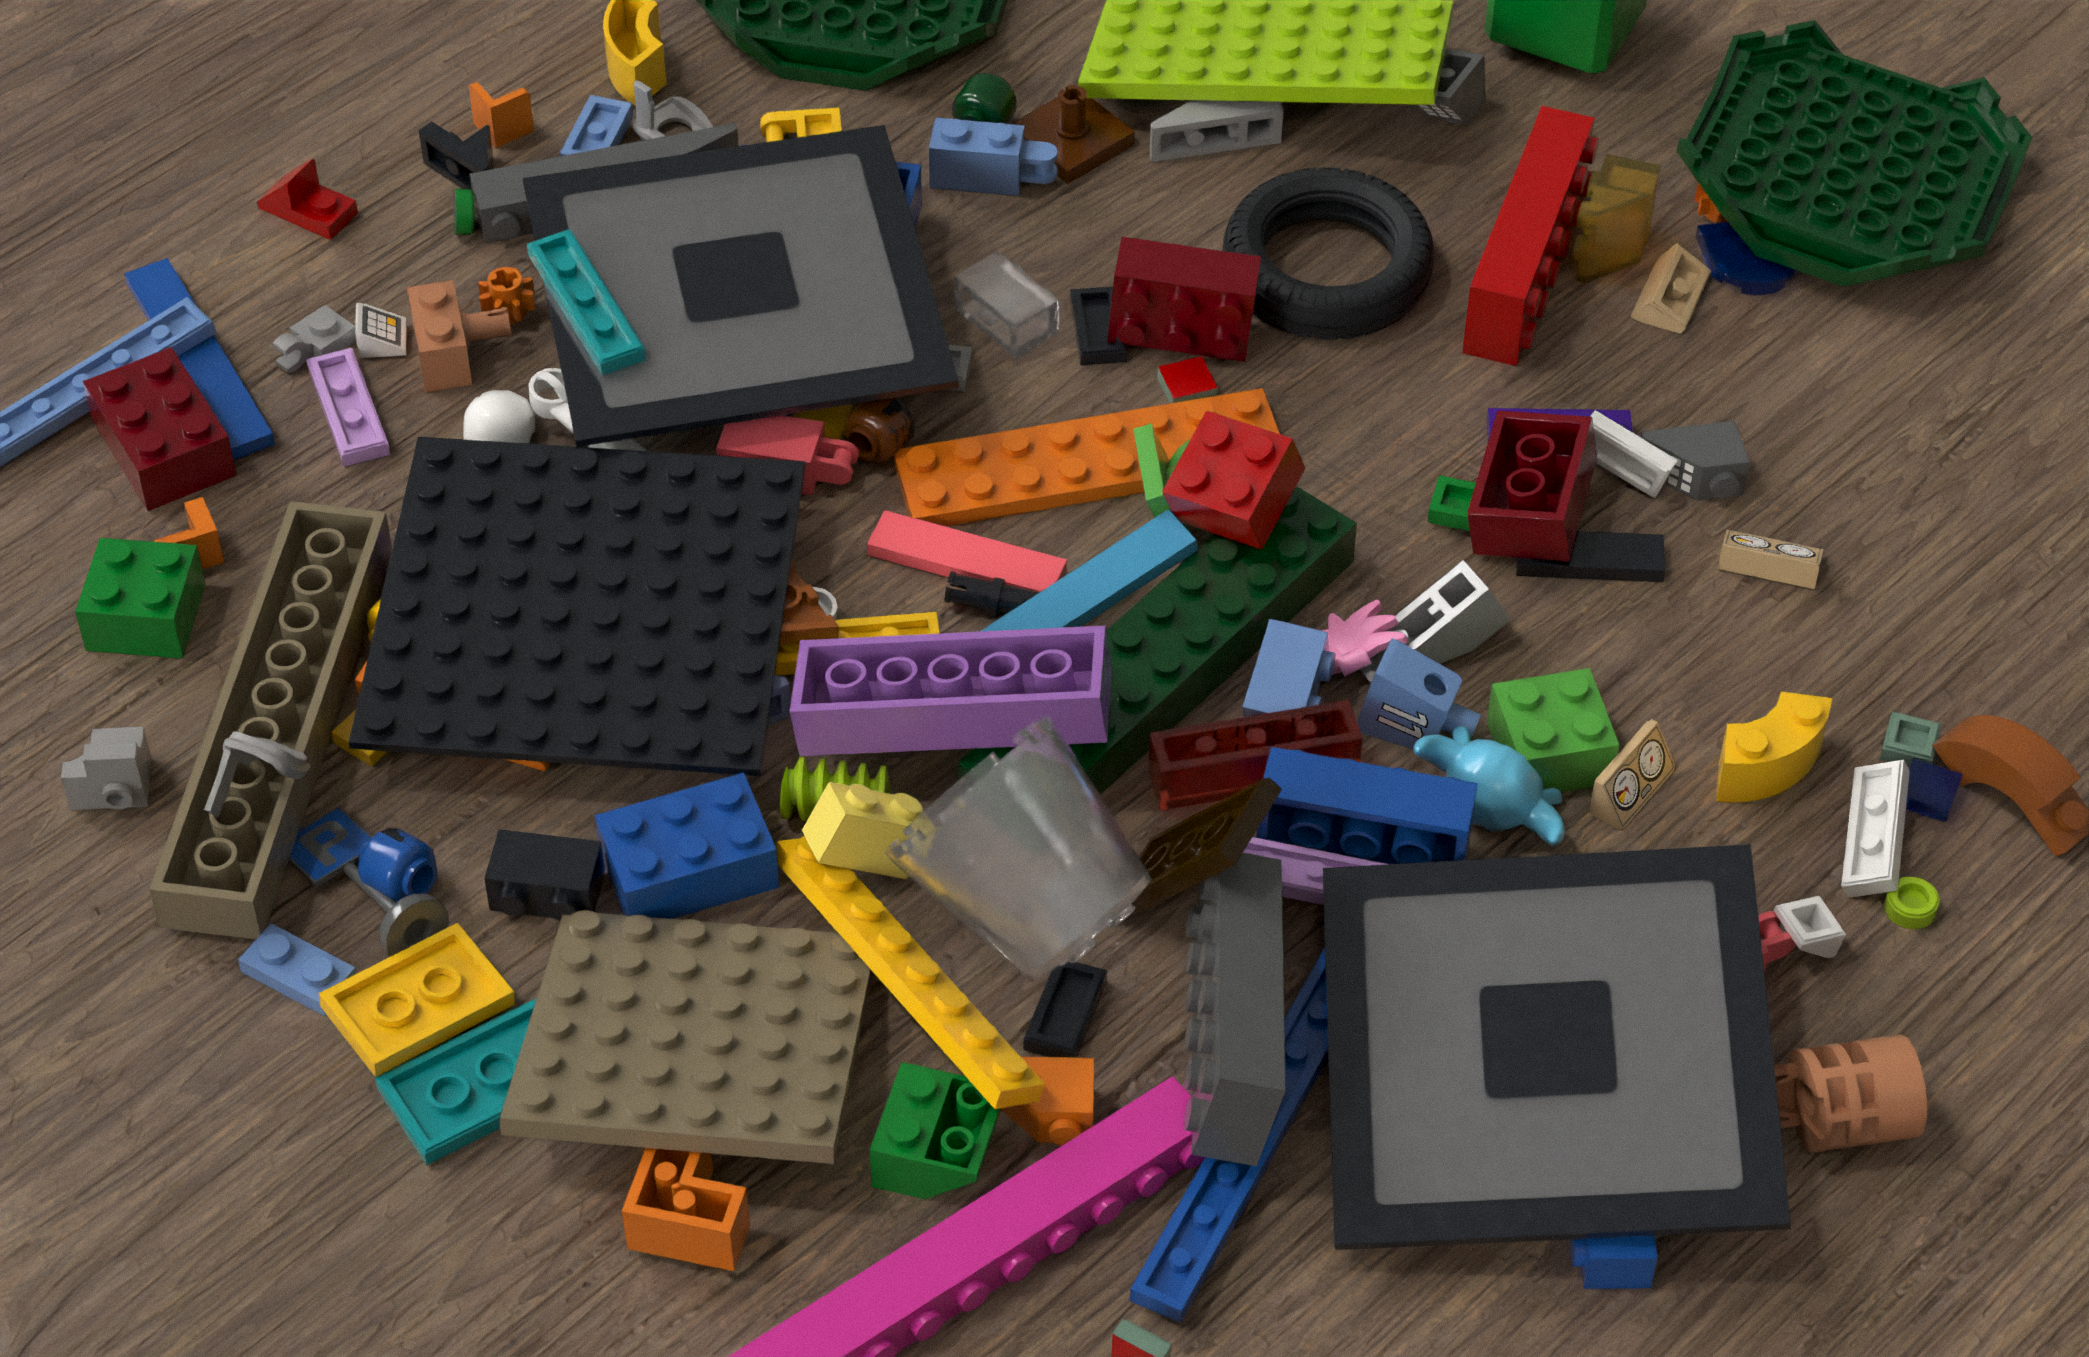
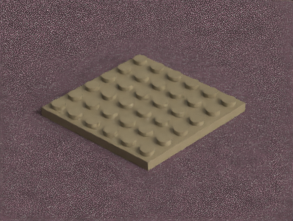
[500,910,873,1164]

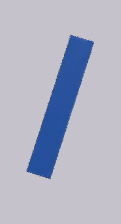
[124,258,275,460]

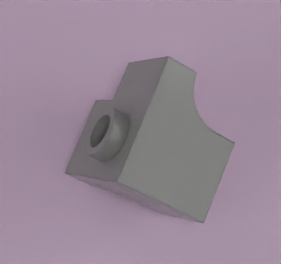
[61,726,152,810]

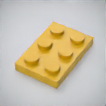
[319,923,515,1077]

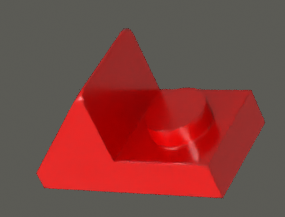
[257,158,358,240]

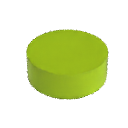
[1884,877,1940,929]

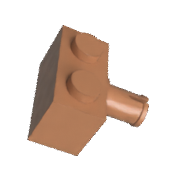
[407,280,512,392]

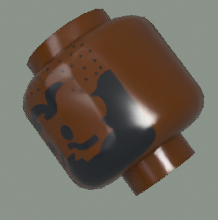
[844,398,915,464]

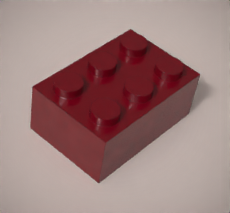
[1107,236,1261,362]
[83,347,237,511]
[1467,410,1597,561]

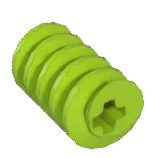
[780,756,891,822]

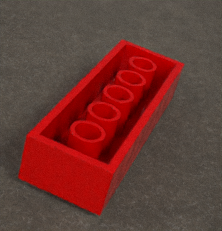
[1462,106,1599,366]

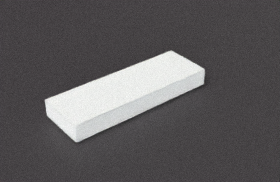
[1841,760,1910,898]

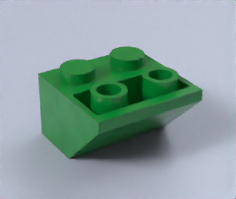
[869,1061,1002,1199]

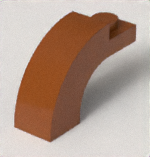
[1932,715,2089,856]

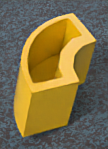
[603,0,667,106]
[1716,692,1832,803]

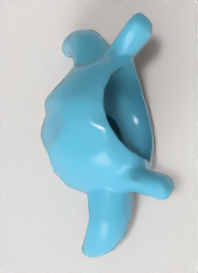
[1413,726,1565,847]

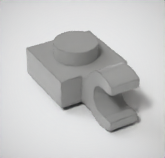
[273,305,356,373]

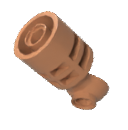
[1774,1034,1927,1153]

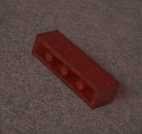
[1148,700,1363,811]

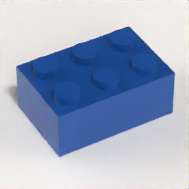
[594,773,779,919]

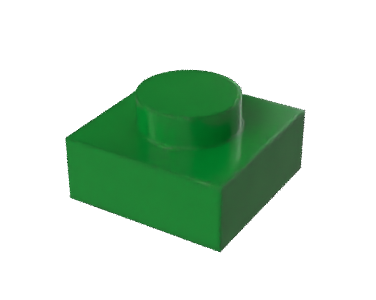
[1427,475,1476,531]

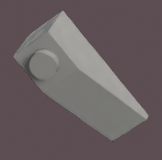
[1149,100,1283,162]
[1360,560,1511,683]

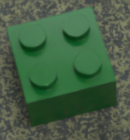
[75,538,206,659]

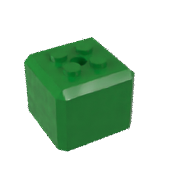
[1484,0,1647,75]

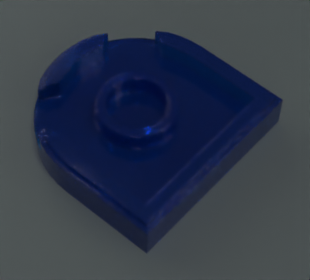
[1696,222,1797,295]

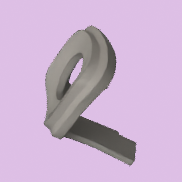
[633,80,713,141]
[204,732,311,817]

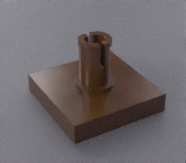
[1011,85,1135,184]

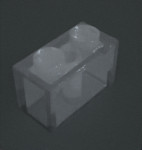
[955,251,1059,359]

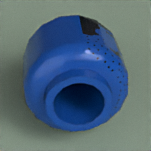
[358,828,437,902]

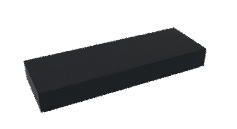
[1516,531,1665,582]

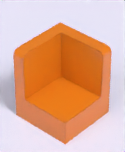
[469,82,534,148]
[154,497,224,570]

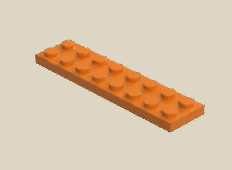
[893,388,1280,526]

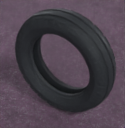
[1222,167,1434,340]

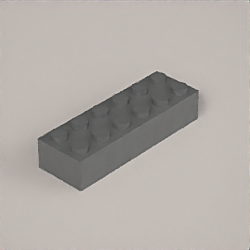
[1184,853,1285,1166]

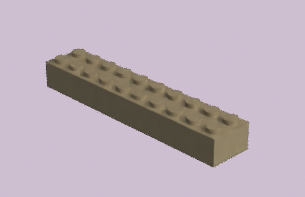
[149,501,392,939]

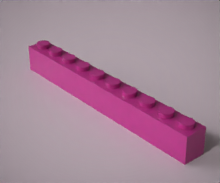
[728,1076,1205,1357]

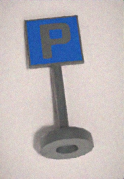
[288,806,449,957]

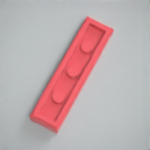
[867,510,1067,592]

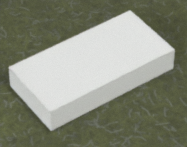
[1591,410,1677,498]

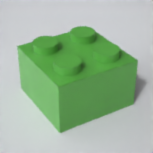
[1487,668,1620,792]

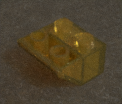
[1572,154,1661,283]

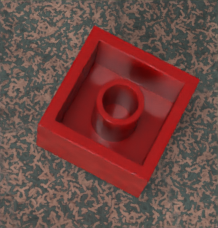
[1162,410,1306,550]

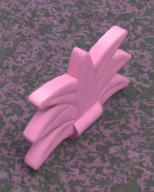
[1321,600,1408,677]

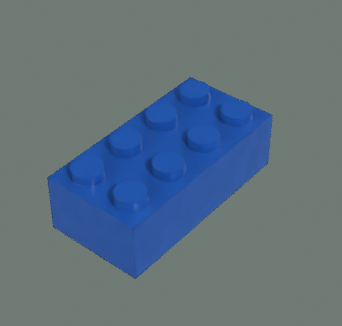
[1256,747,1478,864]

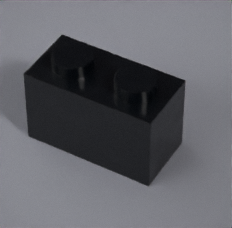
[484,829,605,921]

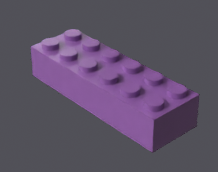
[789,626,1112,756]

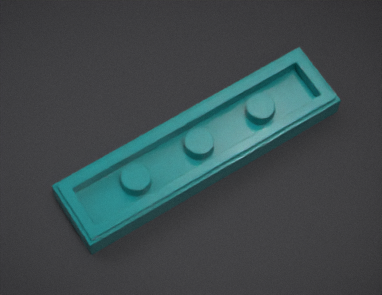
[527,229,646,376]

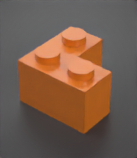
[622,1148,751,1271]

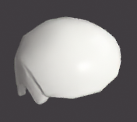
[463,390,536,444]

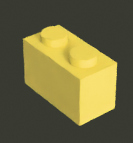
[802,782,934,879]

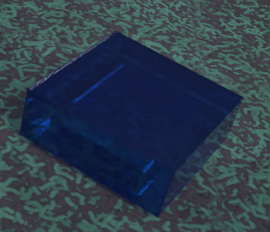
[1906,758,1963,822]

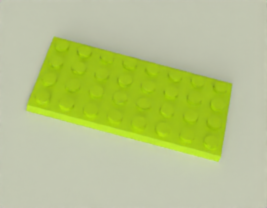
[1078,0,1453,105]

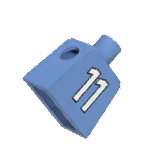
[1354,638,1481,749]

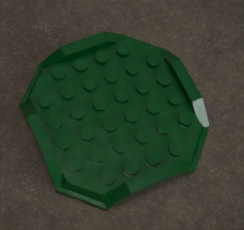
[696,0,1008,91]
[1676,20,2032,287]

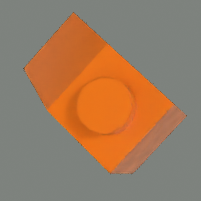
[1001,1057,1094,1146]

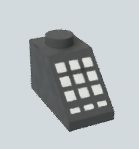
[1415,49,1486,123]
[1640,421,1750,500]

